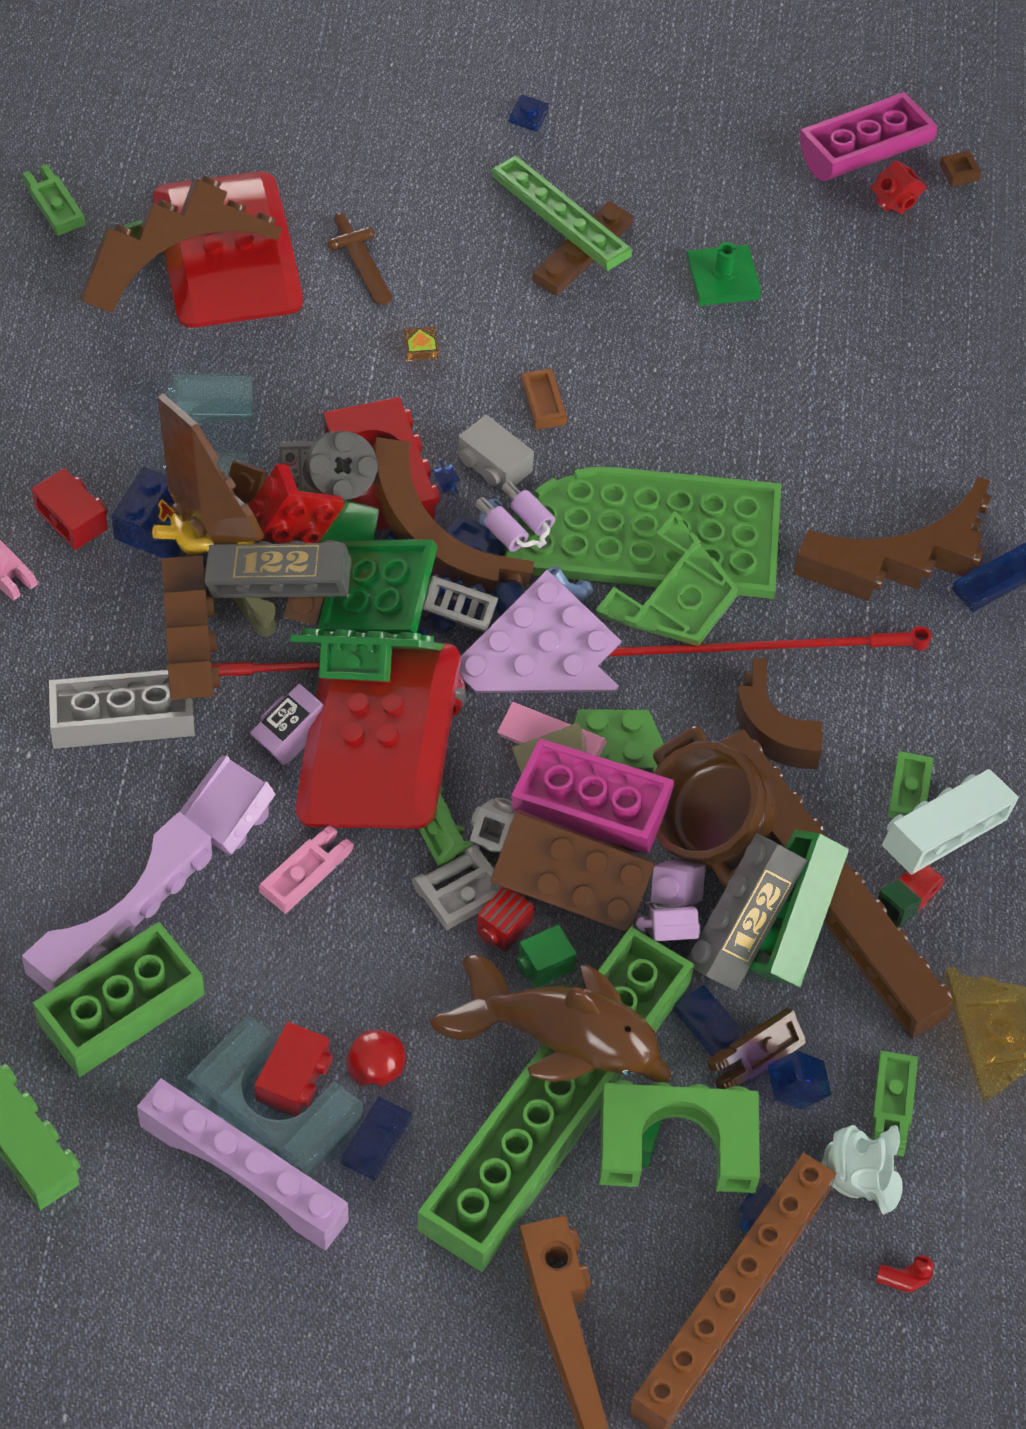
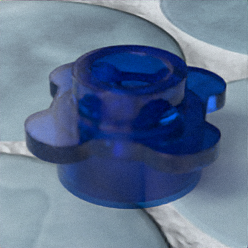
[432,458,460,494]

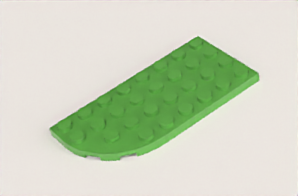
[506,467,781,599]

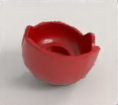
[345,1030,407,1087]

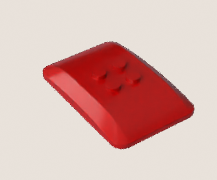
[153,171,303,328]
[296,643,461,829]

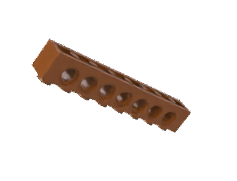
[630,1152,836,1429]

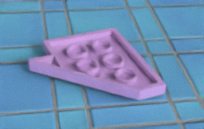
[460,570,622,693]

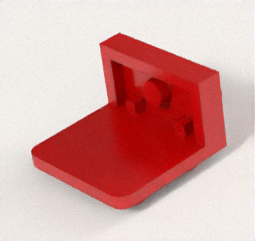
[249,464,345,544]

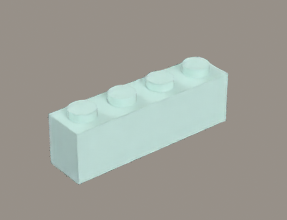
[882,769,1019,875]

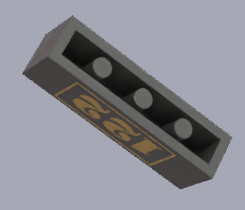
[205,540,351,598]
[687,833,808,991]

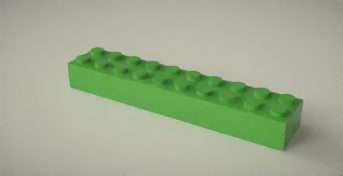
[417,926,694,1272]

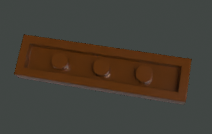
[532,201,633,296]

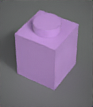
[651,859,706,906]

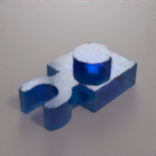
[446,514,505,556]

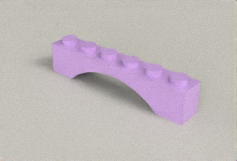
[22,812,213,992]
[137,1078,349,1251]

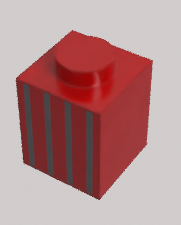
[477,886,534,952]

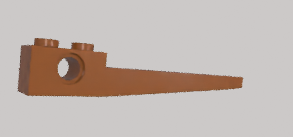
[519,1215,609,1429]

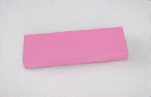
[497,702,607,757]

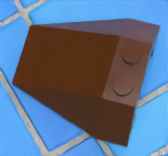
[158,393,265,545]

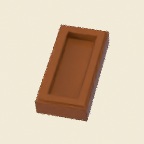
[520,368,567,430]

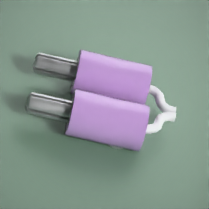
[476,481,555,552]

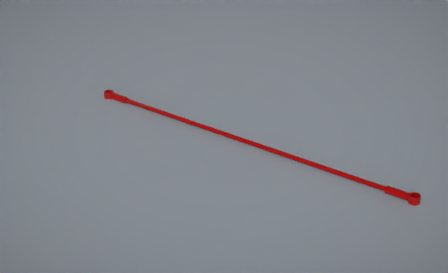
[211,626,932,677]

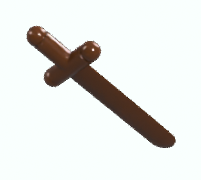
[327,212,392,305]

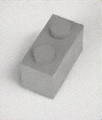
[458,414,534,494]

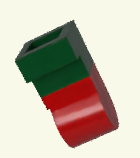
[878,865,945,927]

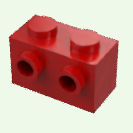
[31,468,108,550]
[255,1021,333,1118]

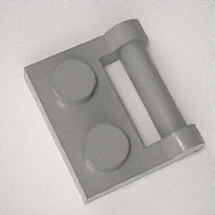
[412,845,503,931]

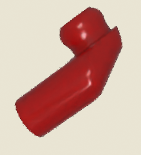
[875,1255,934,1293]

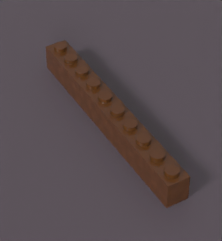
[718,729,954,1039]

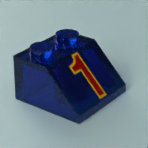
[111,466,182,558]

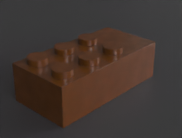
[490,808,655,932]

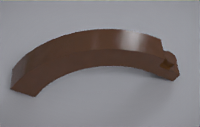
[373,437,534,594]

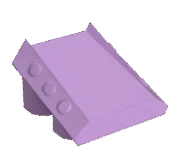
[179,755,276,856]

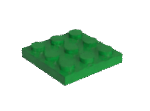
[317,539,438,635]

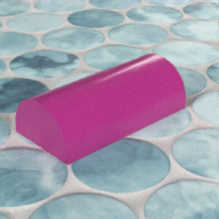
[800,92,937,181]

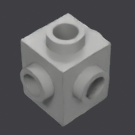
[470,797,515,852]

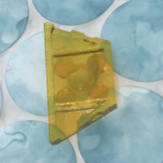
[945,967,1026,1102]

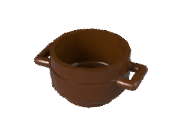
[653,725,776,888]

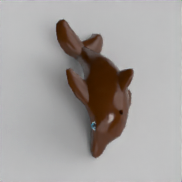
[430,954,671,1082]

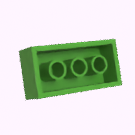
[33,922,205,1078]

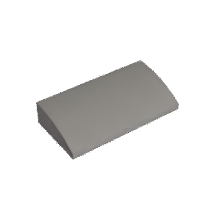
[49,670,195,749]

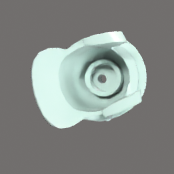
[822,1125,903,1215]

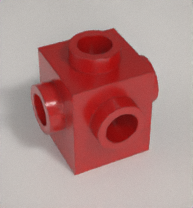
[870,160,927,214]

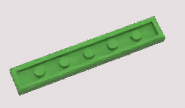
[492,155,632,271]

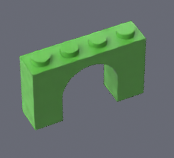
[599,1080,760,1193]

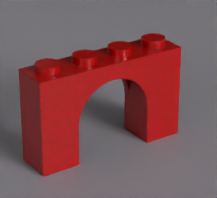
[323,397,440,531]

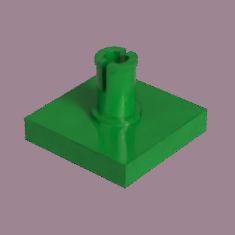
[686,242,762,306]

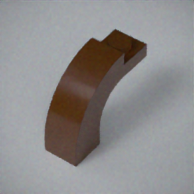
[735,657,822,770]

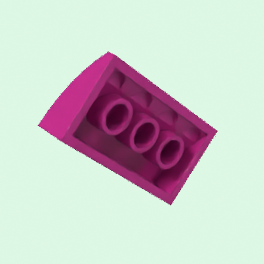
[511,738,674,854]

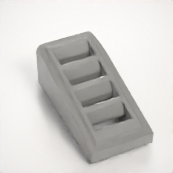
[423,576,498,633]

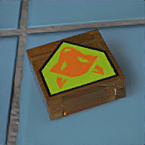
[403,327,439,361]

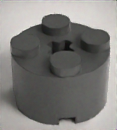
[306,430,378,500]

